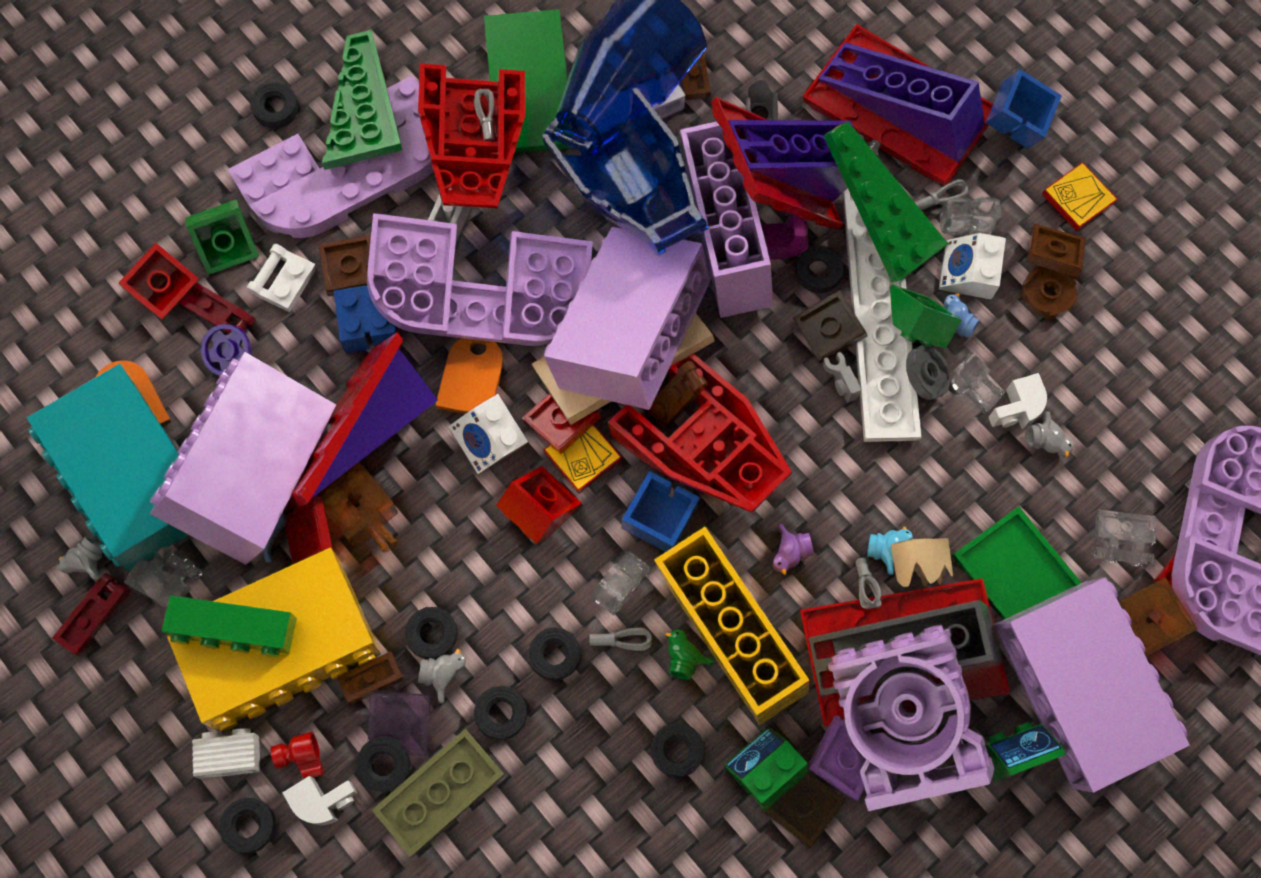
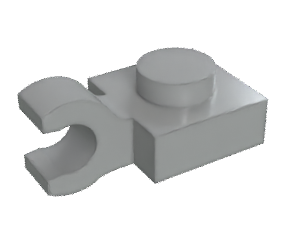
[823,352,861,403]

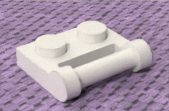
[246,244,317,312]

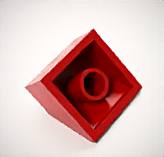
[118,243,200,320]
[496,466,582,544]

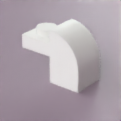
[989,373,1047,430]
[283,776,359,825]

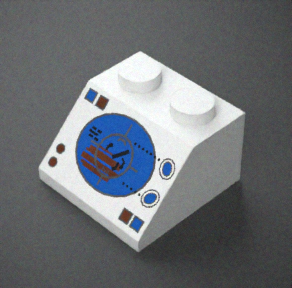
[939,233,1006,299]
[448,394,528,474]

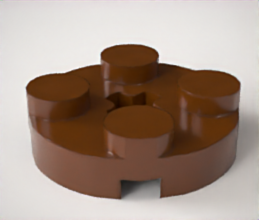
[1021,266,1078,320]

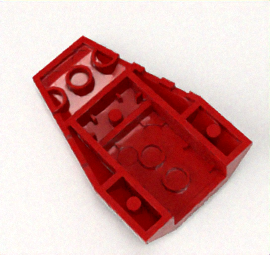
[418,63,525,209]

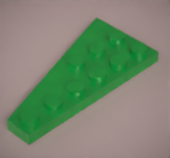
[322,30,403,170]
[823,122,948,282]

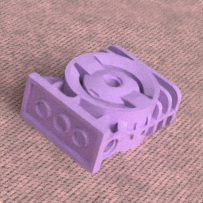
[828,625,994,811]

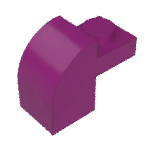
[762,213,809,260]

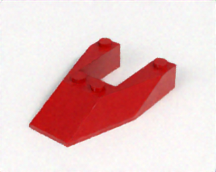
[608,353,792,513]

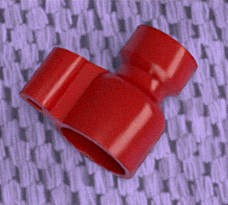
[271,731,324,779]

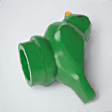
[665,629,714,680]

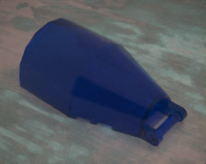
[544,0,707,158]
[542,87,708,256]

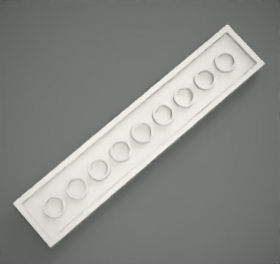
[842,189,921,442]

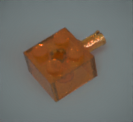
[315,462,398,553]
[1119,578,1197,656]

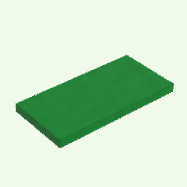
[484,9,574,153]
[952,506,1081,620]

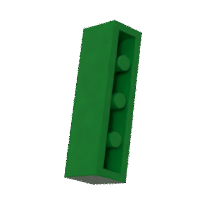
[161,595,297,657]

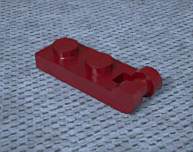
[178,283,256,335]
[52,573,131,656]

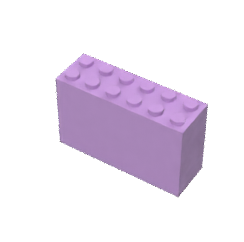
[680,122,773,318]
[544,227,712,410]
[150,352,336,565]
[993,577,1190,793]

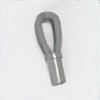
[474,89,495,142]
[915,179,968,210]
[855,558,881,610]
[590,628,652,651]

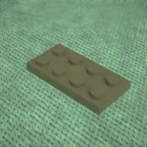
[372,728,505,858]

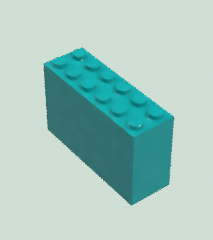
[26,364,188,572]

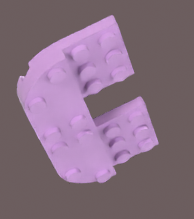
[228,75,434,238]
[367,213,593,346]
[1172,426,1261,655]

